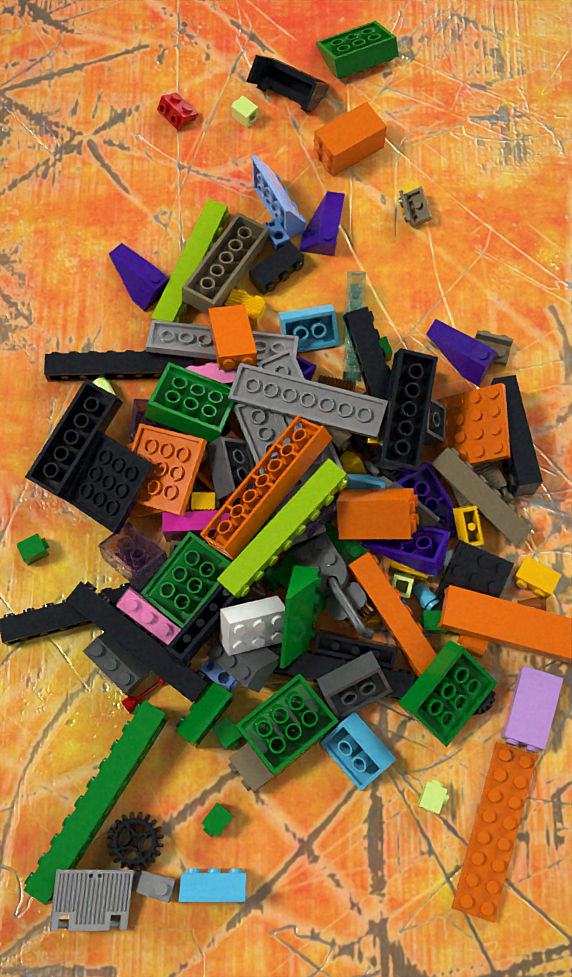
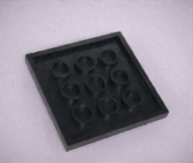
[63,432,156,535]

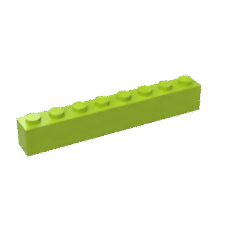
[151,199,230,323]
[217,458,348,599]

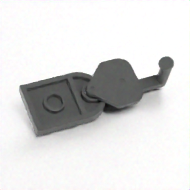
[293,531,374,640]

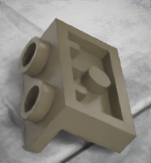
[474,330,513,366]

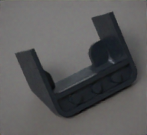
[246,55,330,113]

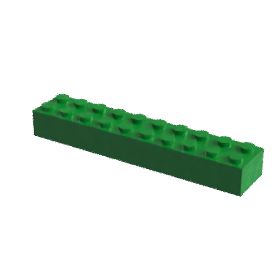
[23,700,169,905]

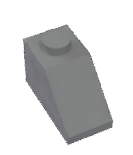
[132,869,177,903]

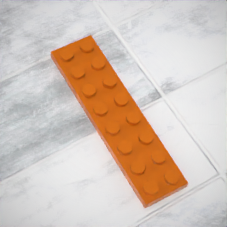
[451,742,537,923]

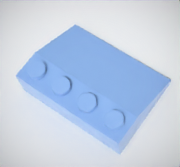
[251,155,306,239]

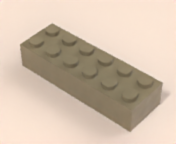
[182,213,269,314]

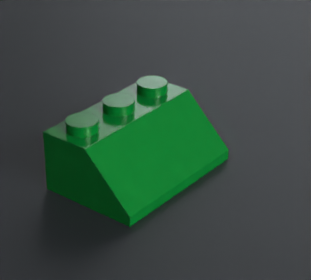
[176,682,234,748]

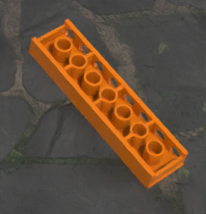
[200,415,333,561]
[437,585,572,664]

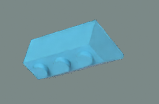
[278,304,339,353]
[320,712,396,791]
[179,868,247,902]

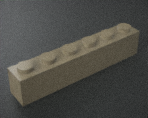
[430,447,532,546]

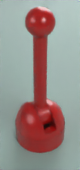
[121,677,166,714]

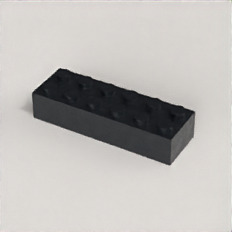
[374,348,438,474]
[490,375,543,497]
[25,379,123,500]

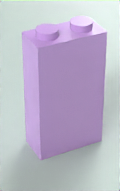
[501,666,563,753]

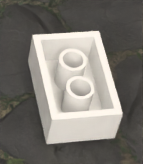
[220,596,285,656]

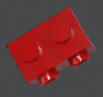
[157,93,198,131]

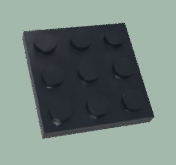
[435,539,514,598]

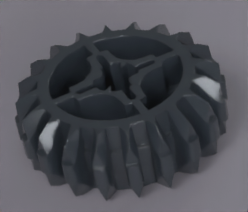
[107,812,164,871]

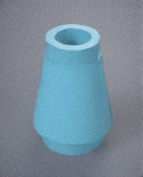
[412,583,441,610]

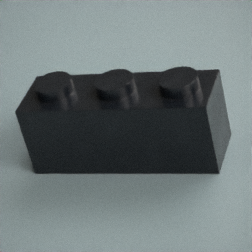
[249,241,304,295]

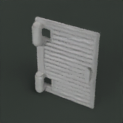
[49,869,134,931]

